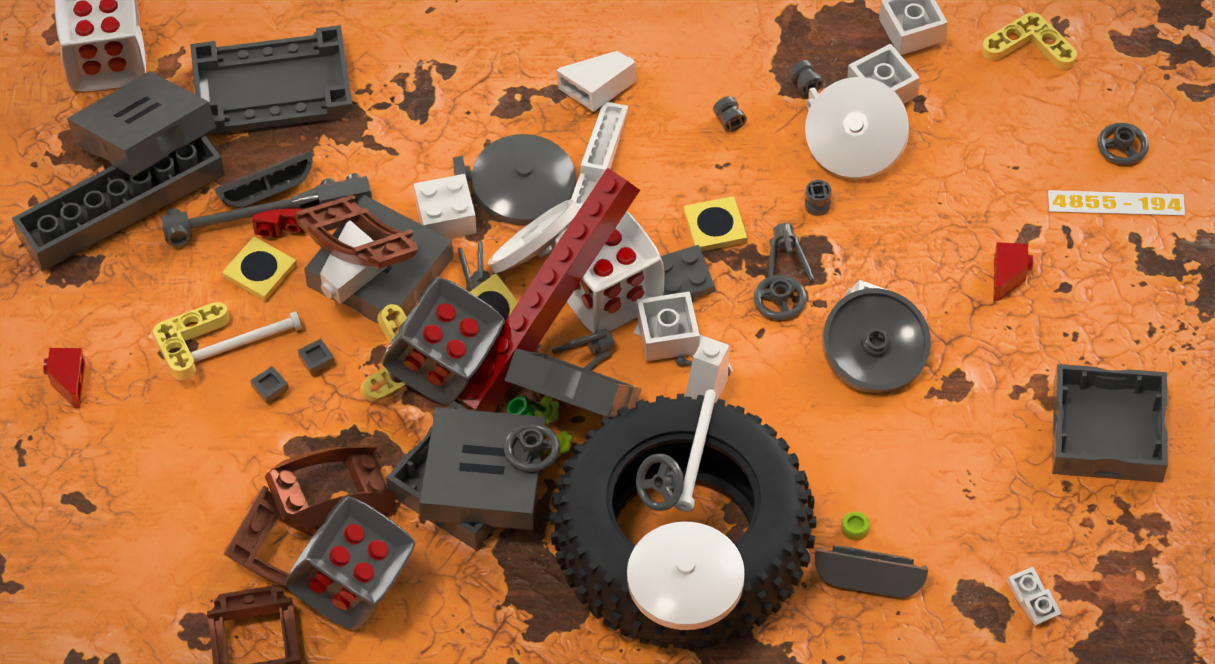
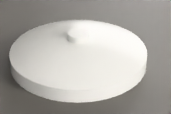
[805,77,909,180]
[488,199,579,273]
[627,522,744,630]

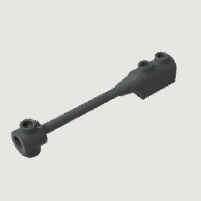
[161,173,372,247]

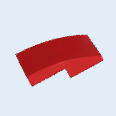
[252,209,306,238]

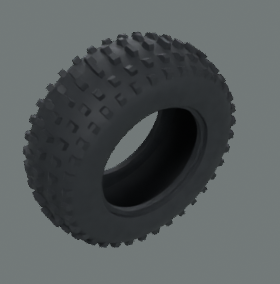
[550,394,816,649]

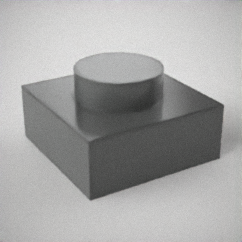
[453,156,472,181]
[298,339,335,375]
[250,366,289,404]

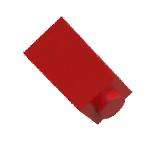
[993,242,1033,301]
[43,348,86,408]

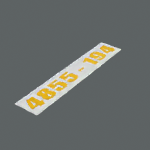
[1048,190,1185,215]

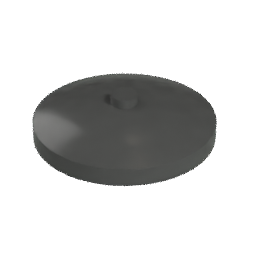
[472,134,576,225]
[822,288,931,393]

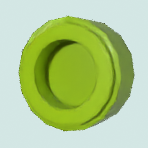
[841,511,870,540]

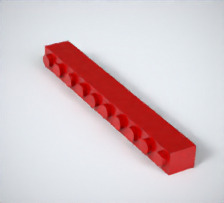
[458,168,640,412]

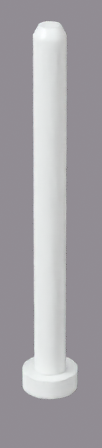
[178,311,302,367]
[675,389,716,512]

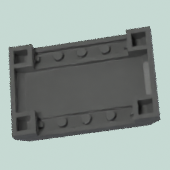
[190,25,353,134]

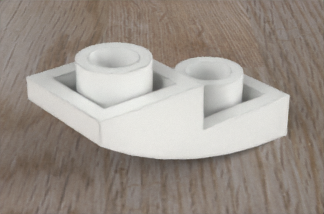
[1006,567,1061,626]

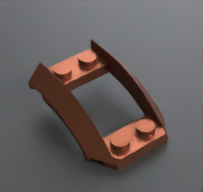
[294,195,418,269]
[265,447,396,532]
[224,485,322,589]
[207,585,301,664]

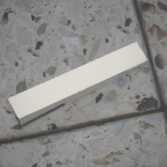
[571,102,628,209]

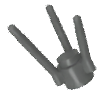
[768,223,814,282]
[458,241,499,292]
[552,329,615,370]

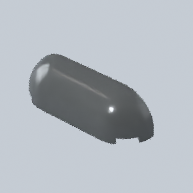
[214,151,313,207]
[815,545,928,597]

